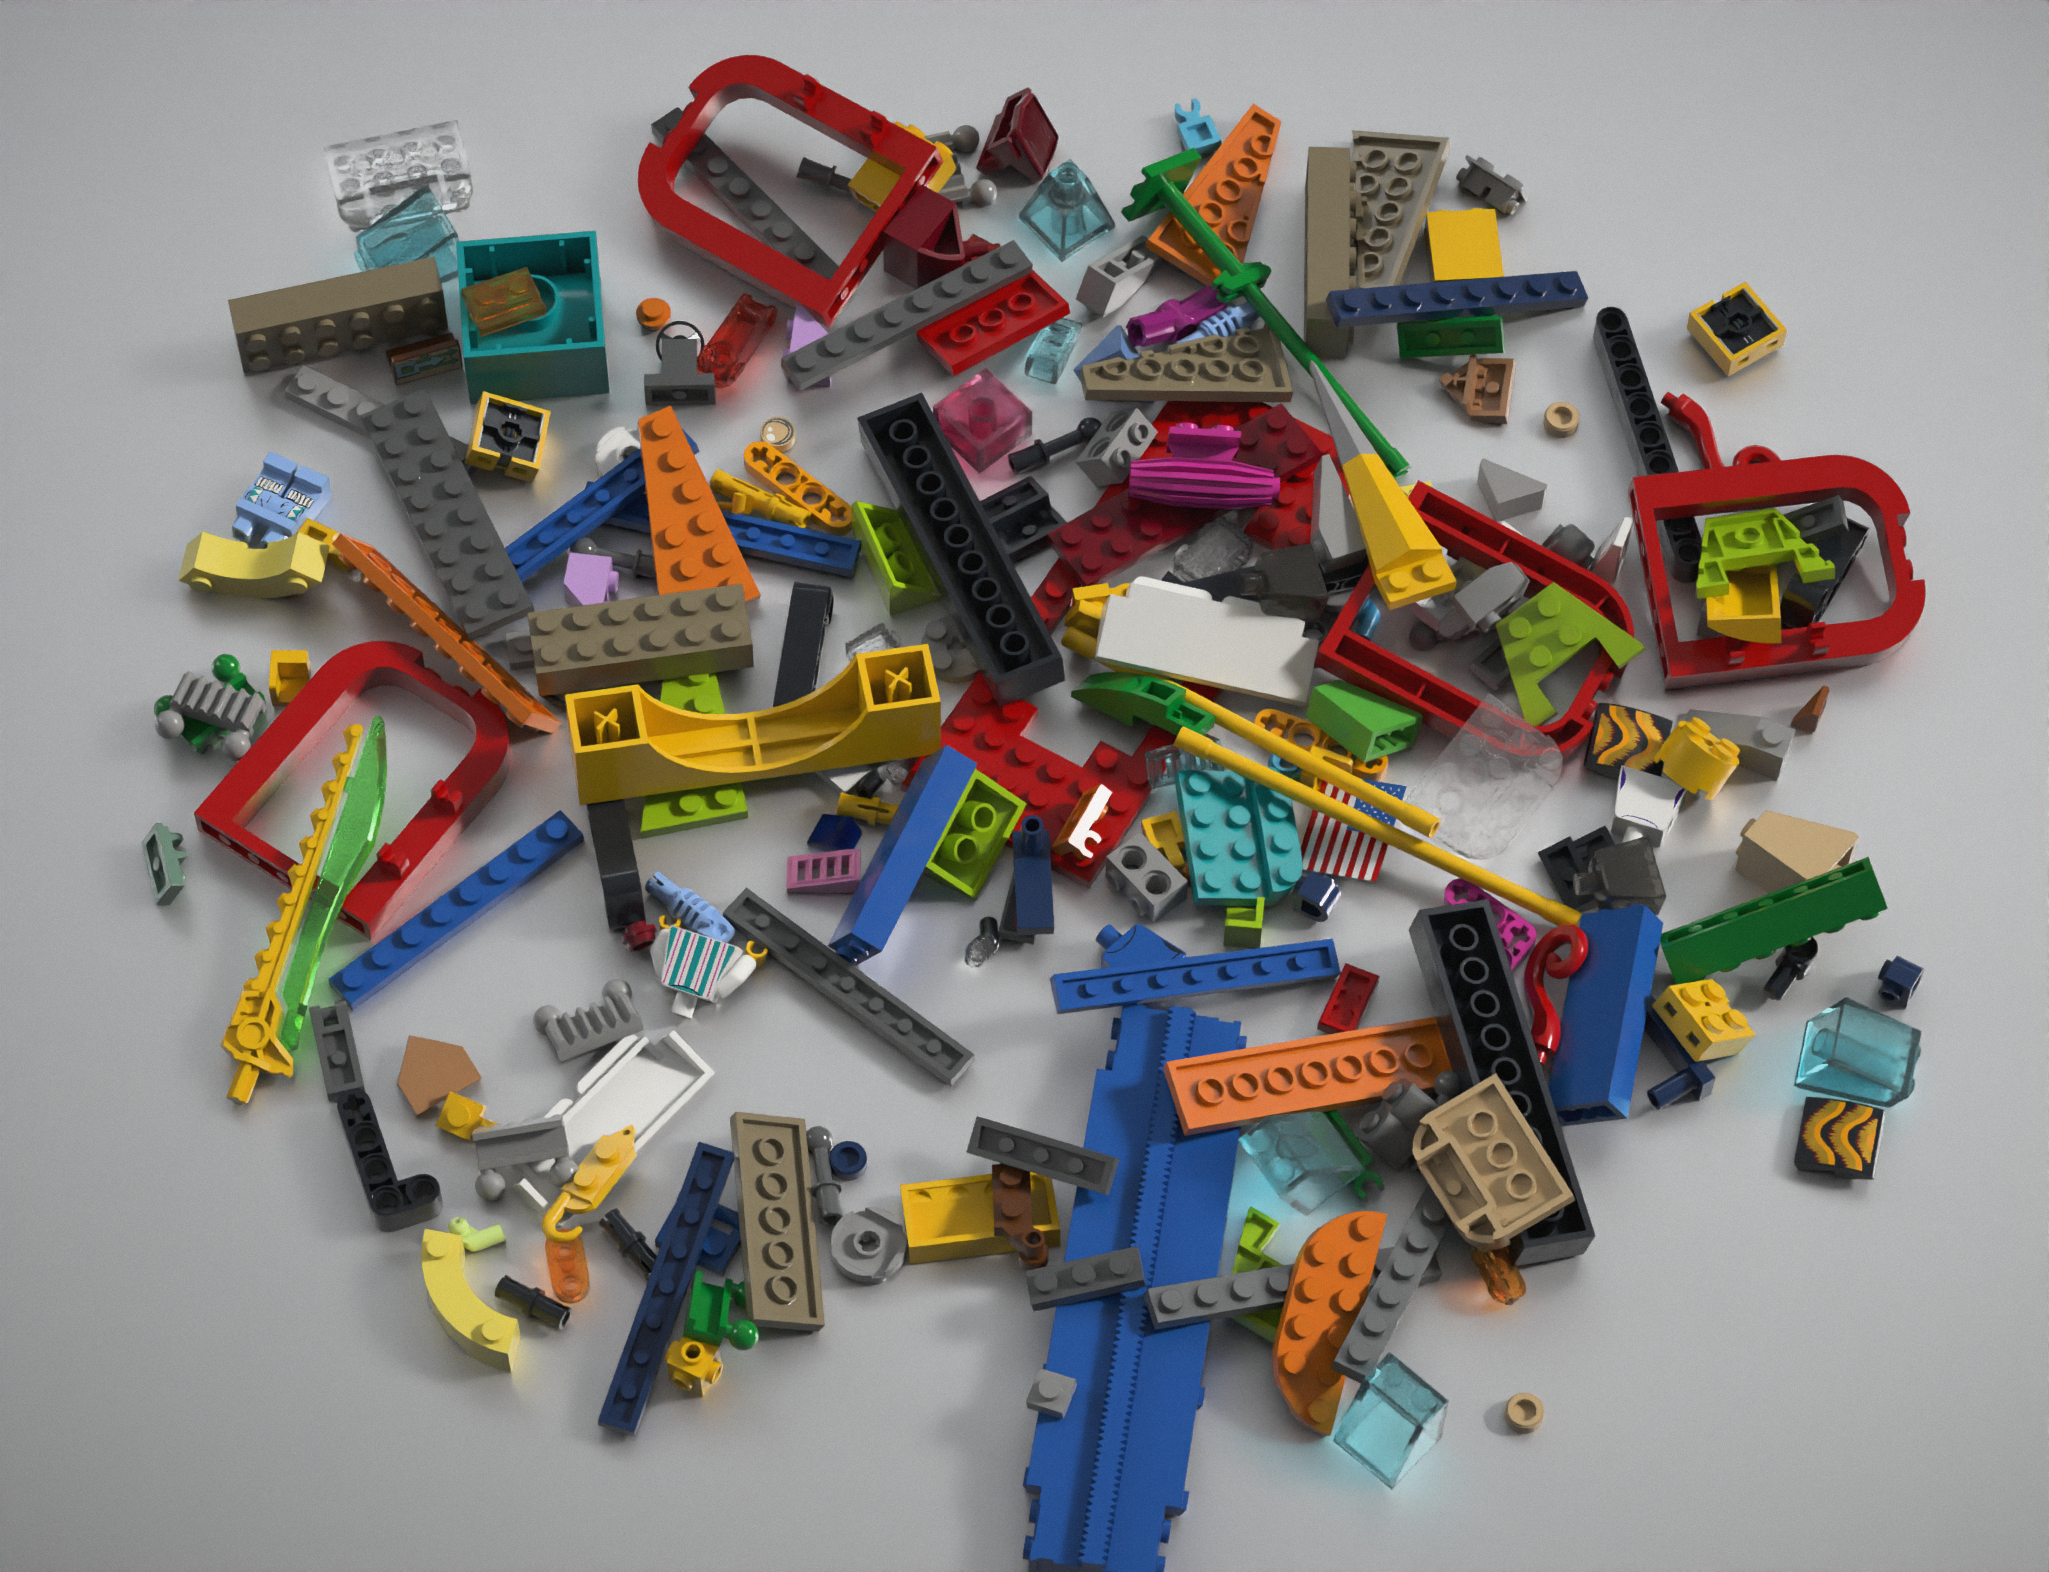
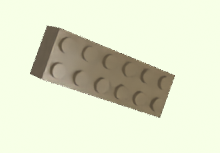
[1304,147,1356,359]
[228,257,448,373]
[527,584,754,696]

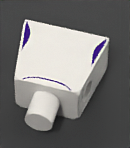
[1611,765,1687,857]

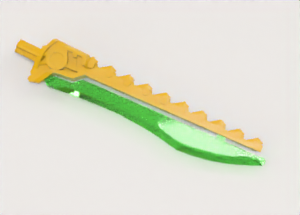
[220,715,387,1105]

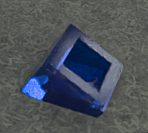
[807,814,862,852]

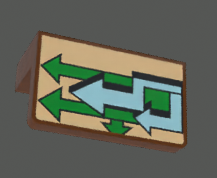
[385,332,463,386]

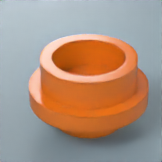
[636,298,671,332]

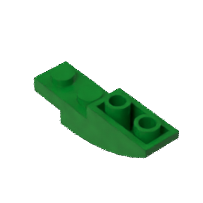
[1071,672,1215,736]

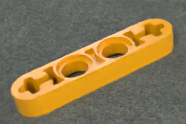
[744,441,852,536]
[1254,708,1388,782]

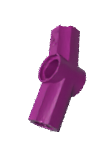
[1126,285,1227,347]

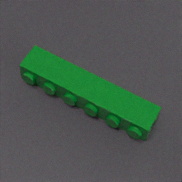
[1660,857,1888,985]

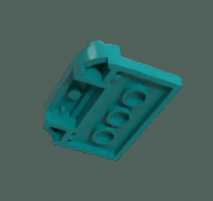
[1174,767,1303,906]

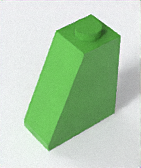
[1306,679,1423,762]

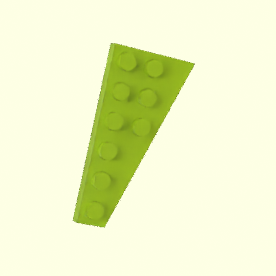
[640,672,748,839]

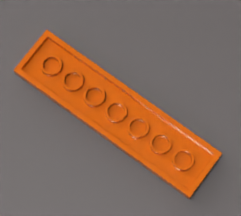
[332,533,562,734]
[1163,1017,1452,1136]

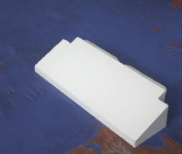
[1094,576,1319,707]
[511,1030,715,1229]

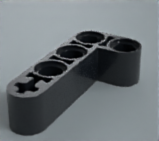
[1780,517,1870,628]
[773,582,834,707]
[586,799,646,930]
[337,1089,443,1232]

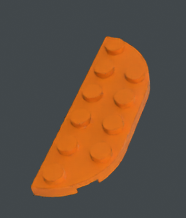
[1272,1211,1387,1437]

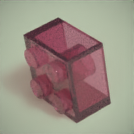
[933,368,1032,474]

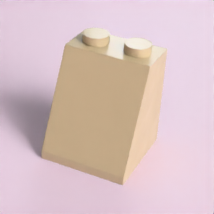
[1735,810,1859,894]

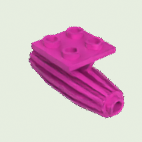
[1129,423,1280,510]

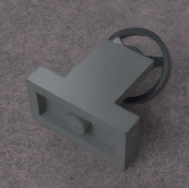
[644,321,716,406]

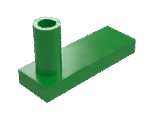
[1397,314,1505,358]

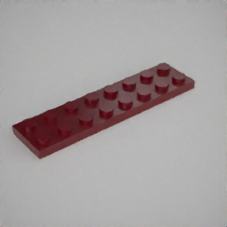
[1047,403,1322,587]

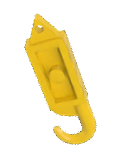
[542,1125,637,1243]

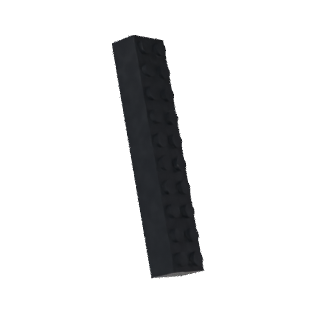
[857,392,1065,707]
[1409,899,1595,1266]

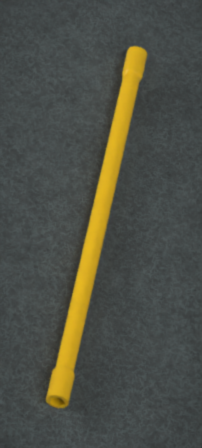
[1061,626,1441,838]
[1174,726,1582,926]

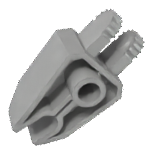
[1437,562,1530,640]

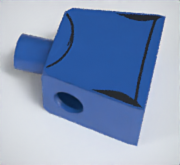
[1096,924,1186,1007]

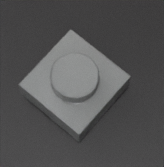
[1026,1368,1077,1419]

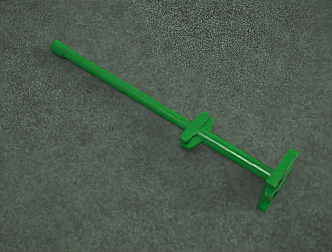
[1121,148,1411,480]

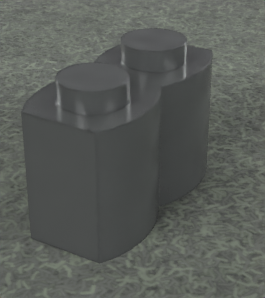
[1356,1078,1439,1169]

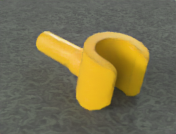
[717,492,755,514]

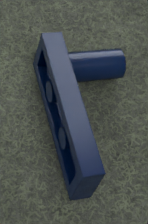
[1012,815,1054,935]
[1644,993,1716,1110]

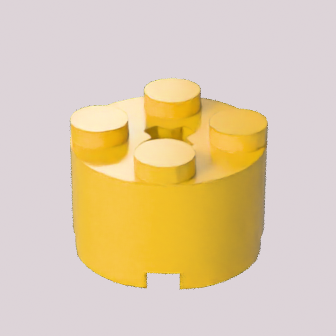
[1654,717,1740,800]

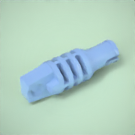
[1173,301,1259,344]
[645,871,735,943]

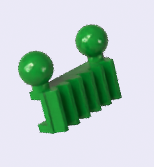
[154,654,266,755]
[682,1270,759,1351]

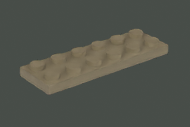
[730,1112,825,1332]

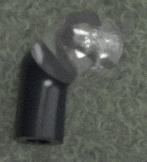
[856,761,908,799]
[964,916,999,968]

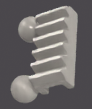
[925,125,997,207]
[155,671,266,761]
[533,979,644,1062]
[472,1114,579,1201]

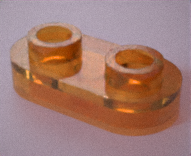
[545,1228,590,1304]
[1470,1245,1526,1305]

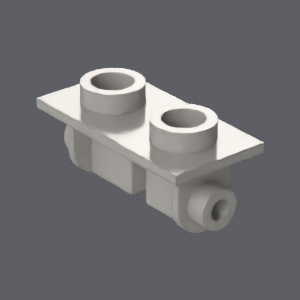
[1456,155,1527,214]

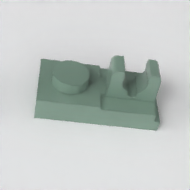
[141,823,187,905]

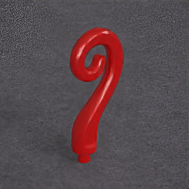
[1661,392,1781,469]
[1523,924,1588,1067]

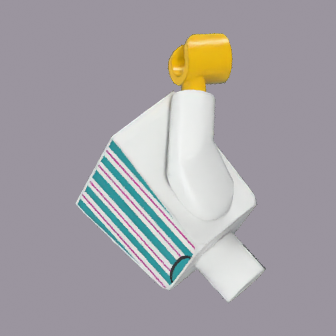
[651,915,768,1019]

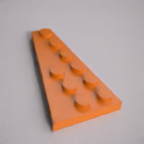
[1145,104,1282,290]
[637,406,761,604]

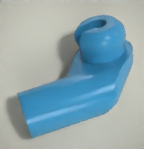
[1350,595,1381,641]

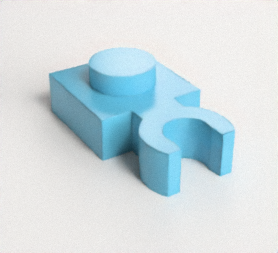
[1174,98,1222,155]

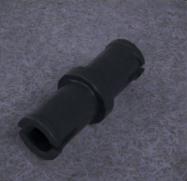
[599,1208,657,1280]
[495,1275,573,1330]

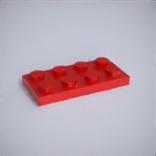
[916,269,1070,376]

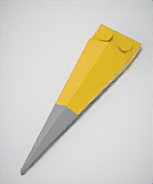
[1310,360,1457,611]

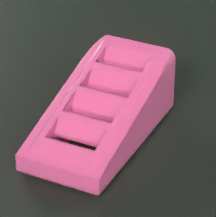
[787,849,861,893]

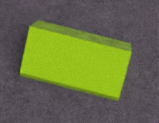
[852,501,941,616]
[923,769,1027,899]

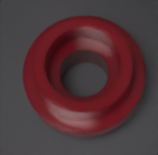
[621,921,657,952]

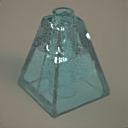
[1019,159,1115,262]

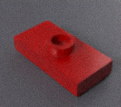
[1317,963,1380,1034]

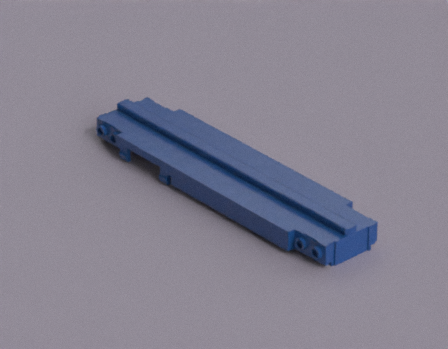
[1023,1004,1247,1572]

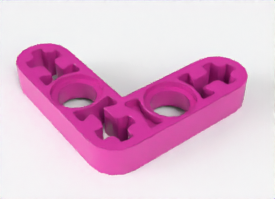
[1444,878,1536,974]

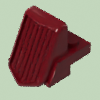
[976,87,1059,183]

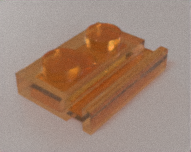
[461,267,547,337]

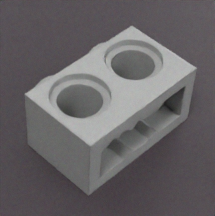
[1075,408,1158,486]
[1105,832,1188,923]

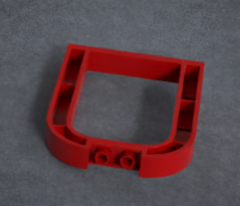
[638,55,944,328]
[1627,455,1926,690]
[1314,480,1634,770]
[194,641,511,941]

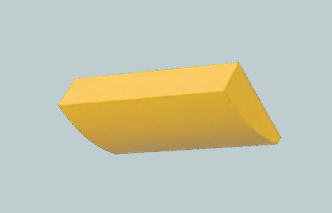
[1706,565,1781,643]
[900,1172,1061,1264]

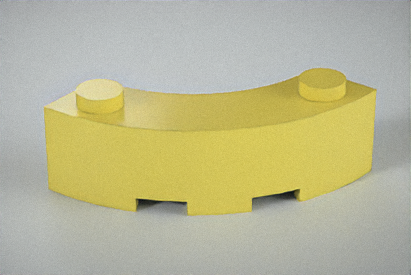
[178,531,330,598]
[421,1229,521,1372]

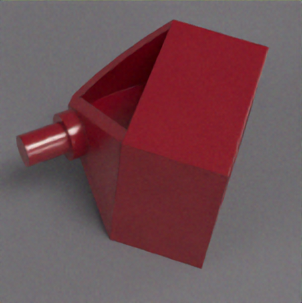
[883,185,989,289]

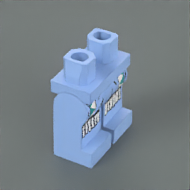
[232,451,332,549]

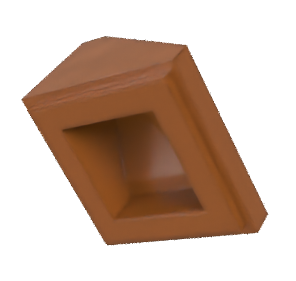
[1790,685,1830,734]

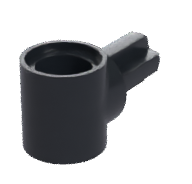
[1763,937,1818,1001]

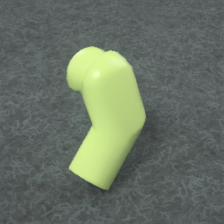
[448,1217,506,1252]

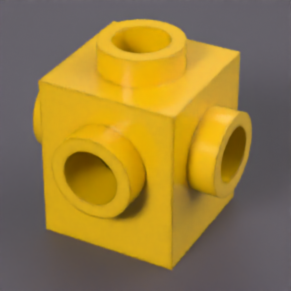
[665,1337,723,1397]

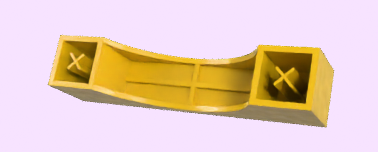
[565,644,941,805]

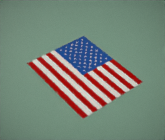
[1300,779,1407,882]

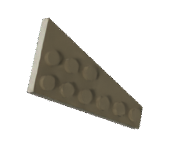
[1352,130,1451,289]
[1080,323,1293,402]

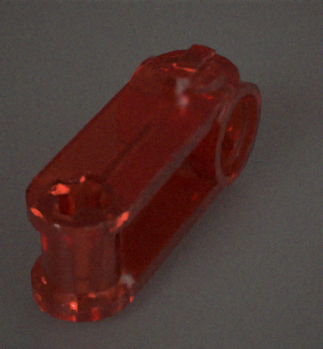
[697,293,778,388]

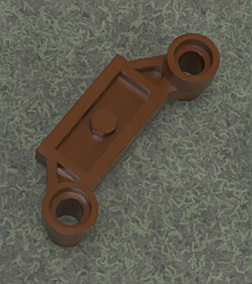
[992,1163,1049,1271]

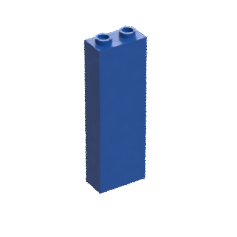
[828,745,978,964]
[1548,904,1663,1126]

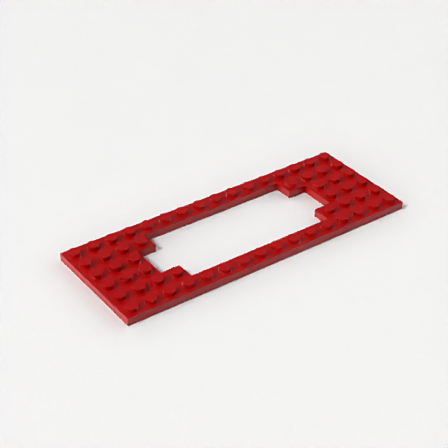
[901,401,1351,889]

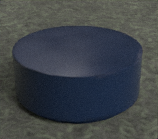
[829,1141,867,1181]

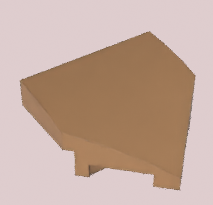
[1439,355,1516,424]
[396,1035,482,1117]

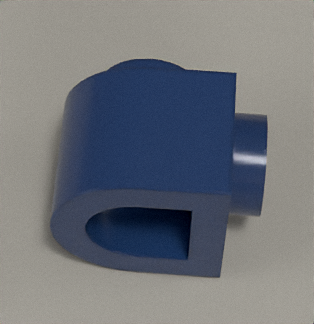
[1292,871,1341,922]
[1878,956,1925,1008]

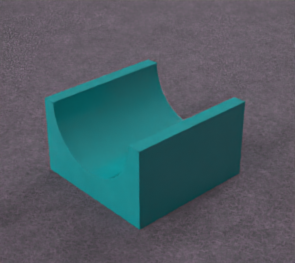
[456,231,610,404]

